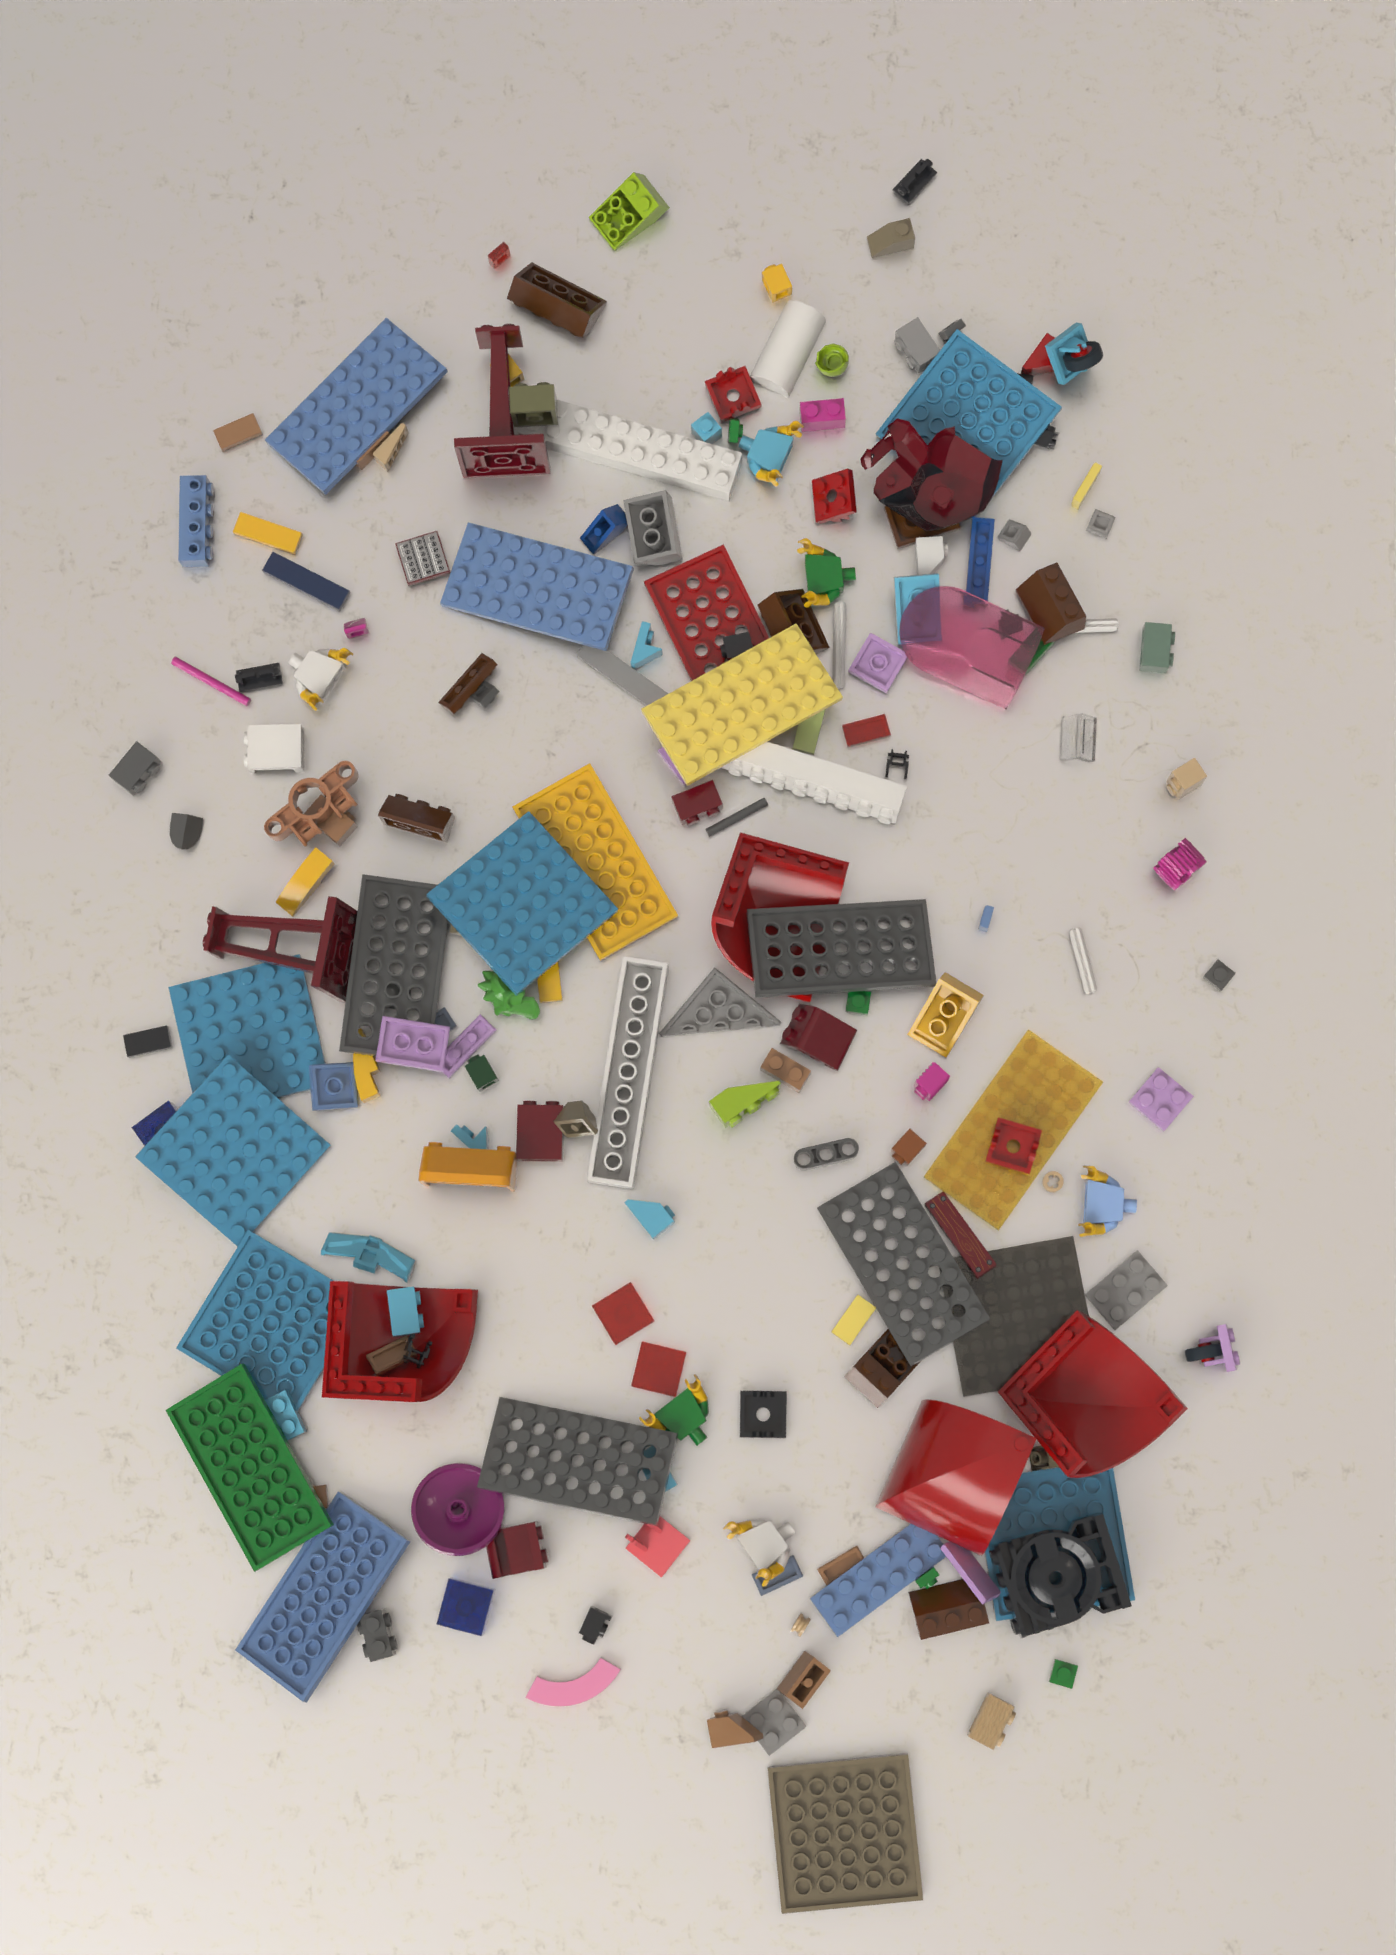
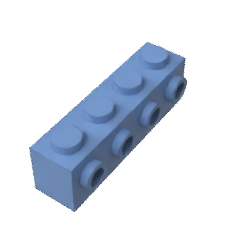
[178,475,214,567]

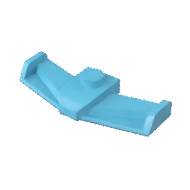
[321,1232,415,1283]

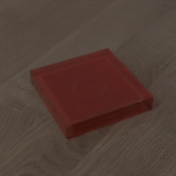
[592,1282,655,1345]
[631,1341,687,1397]

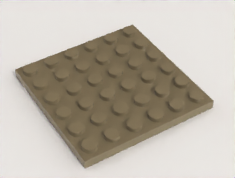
[768,1754,923,1914]

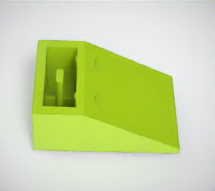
[589,172,670,250]
[709,1081,781,1128]

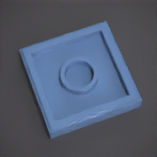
[309,1062,358,1111]

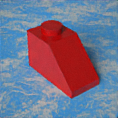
[1021,333,1055,375]

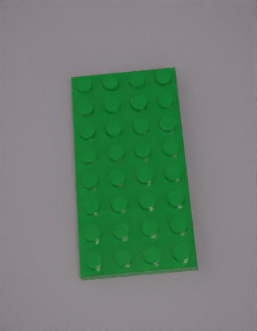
[165,1363,334,1572]

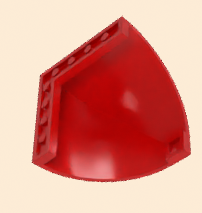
[711,832,849,1003]
[322,1281,478,1402]
[998,1310,1188,1478]
[875,1399,1037,1556]

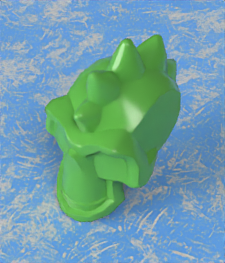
[478,971,540,1020]

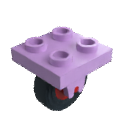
[1185,1324,1240,1372]

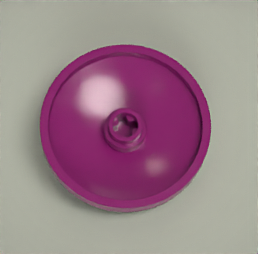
[411,1463,504,1556]

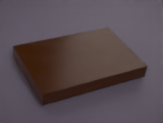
[884,506,961,549]

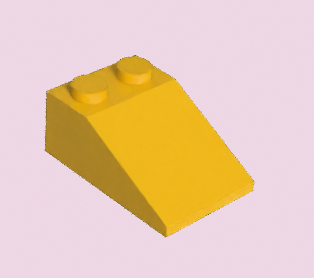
[907,972,984,1058]

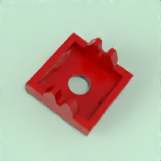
[705,366,762,423]
[812,468,857,524]
[985,1117,1042,1175]

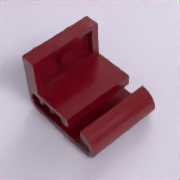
[780,1003,857,1071]
[486,1521,549,1579]

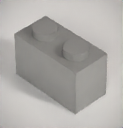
[894,317,940,374]

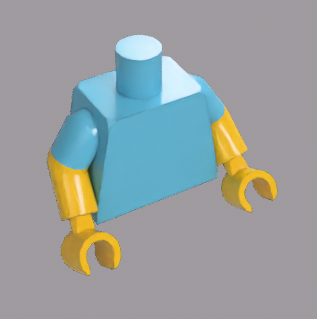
[738,421,804,487]

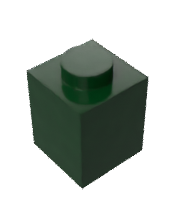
[465,1054,499,1092]

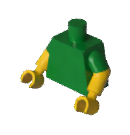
[797,538,856,608]
[639,1374,709,1446]

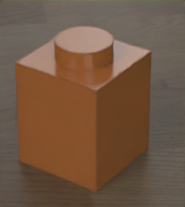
[891,1128,927,1166]

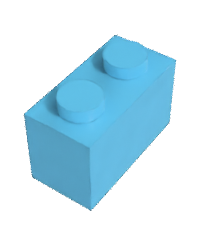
[387,1287,424,1337]

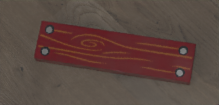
[924,1191,997,1279]

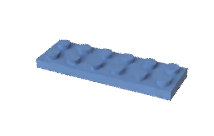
[810,1524,946,1637]

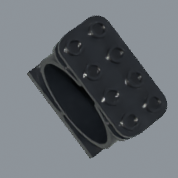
[989,1513,1132,1638]

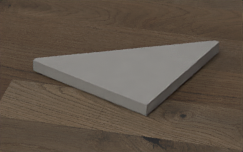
[659,967,782,1037]

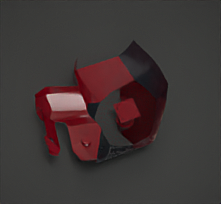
[860,418,1003,531]

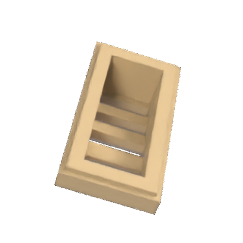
[373,423,409,471]

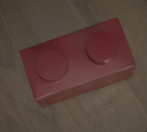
[671,780,723,826]

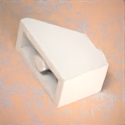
[915,536,948,575]

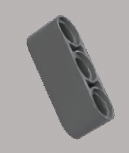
[794,1138,859,1171]

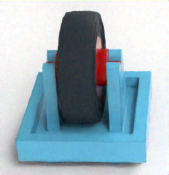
[1045,322,1103,385]

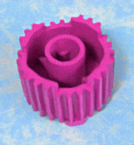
[1153,838,1207,891]

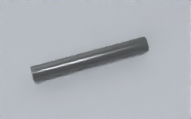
[705,798,768,837]

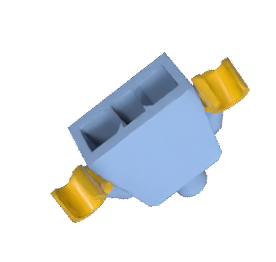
[1078,1165,1137,1237]

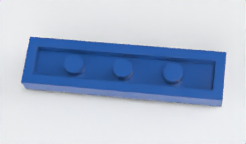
[965,517,995,607]

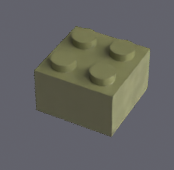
[509,382,558,428]

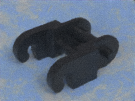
[885,749,909,779]
[403,1334,432,1369]

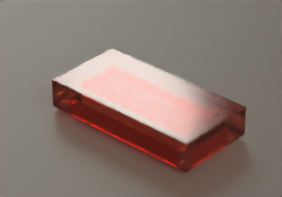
[842,714,891,748]

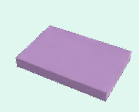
[375,1016,450,1072]

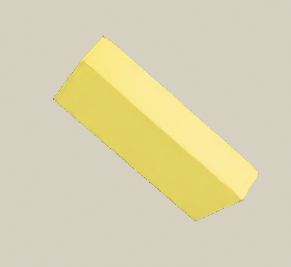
[1071,462,1102,509]
[832,1295,876,1345]

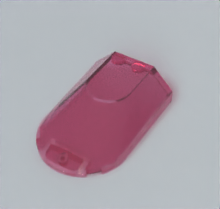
[899,586,1045,709]

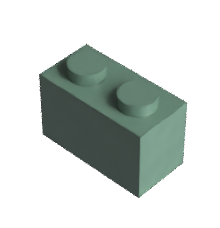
[1139,622,1175,673]

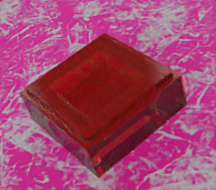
[487,242,510,269]

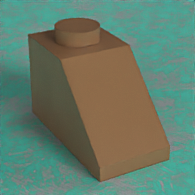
[707,1710,763,1748]

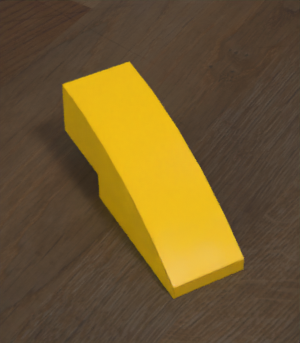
[276,847,335,917]
[353,1028,381,1103]

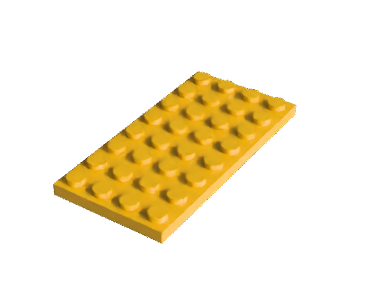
[512,763,678,961]

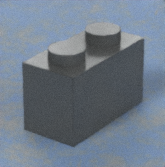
[109,741,161,796]

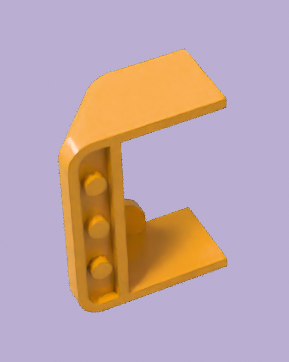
[418,1142,517,1191]

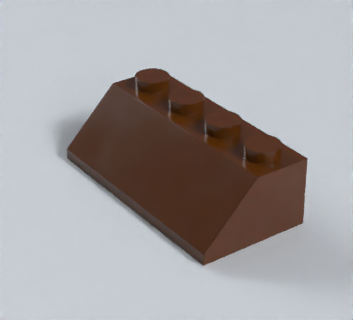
[507,262,607,338]

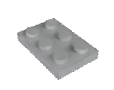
[1085,1250,1168,1330]

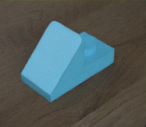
[631,621,663,670]
[451,1124,489,1149]

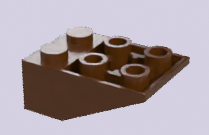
[844,1329,921,1408]

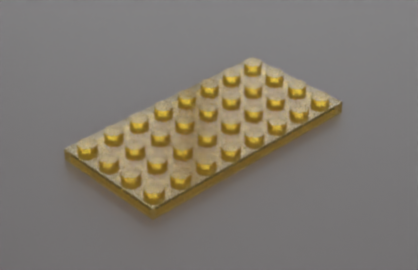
[923,1029,1103,1230]

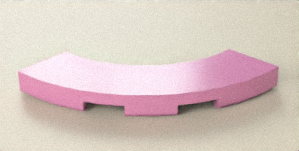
[526,1658,621,1706]

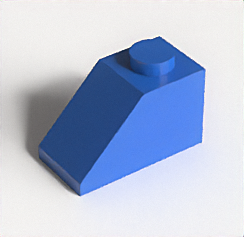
[580,504,627,554]

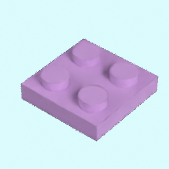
[848,633,909,694]
[1129,1067,1194,1132]

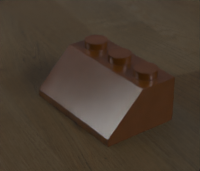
[1015,562,1087,645]
[757,589,830,654]
[378,794,455,843]
[908,1579,989,1640]

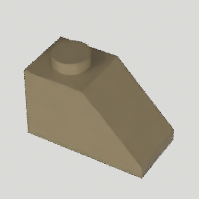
[867,218,915,258]
[554,1101,598,1138]

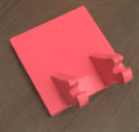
[625,1516,690,1578]

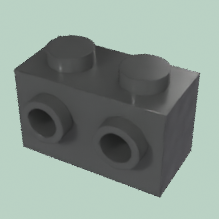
[357,1608,398,1662]

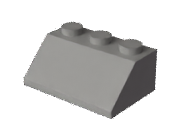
[623,490,683,565]

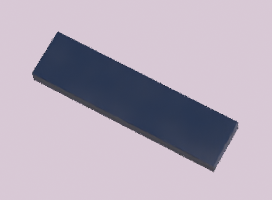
[262,552,351,611]

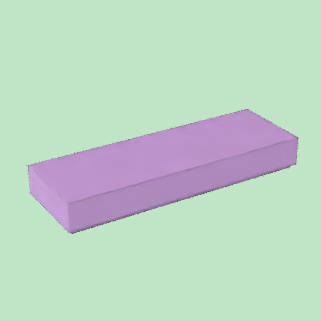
[443,1014,497,1079]
[940,1541,1001,1605]

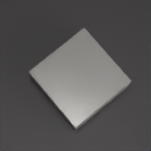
[1086,509,1116,539]

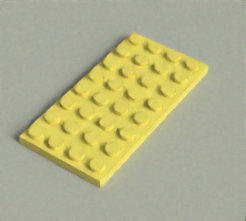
[641,624,843,786]

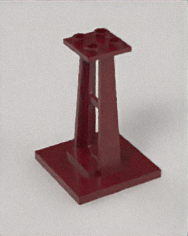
[454,324,551,478]
[203,896,357,1003]

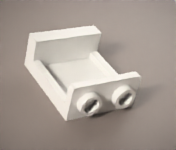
[244,724,304,773]

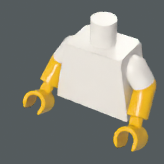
[288,648,353,711]
[723,1520,796,1587]

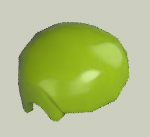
[815,343,849,377]

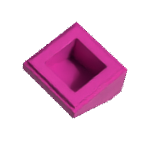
[344,618,369,639]

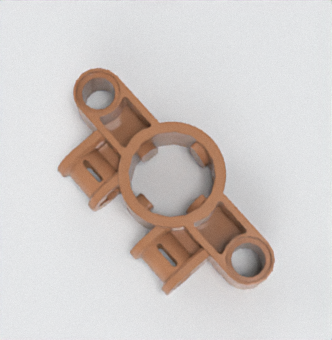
[264,761,359,847]

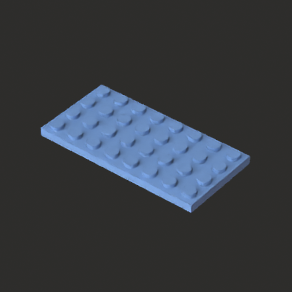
[265,318,448,495]
[440,522,634,651]
[235,1492,410,1703]

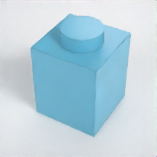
[691,412,722,444]

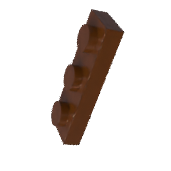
[438,653,498,714]

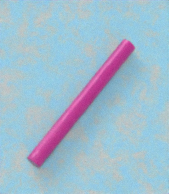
[171,656,251,706]

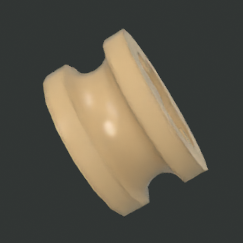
[1042,1171,1064,1192]
[790,1613,811,1637]

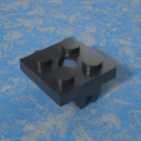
[740,1391,787,1438]

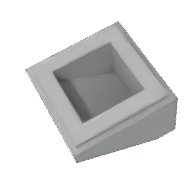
[998,519,1031,551]

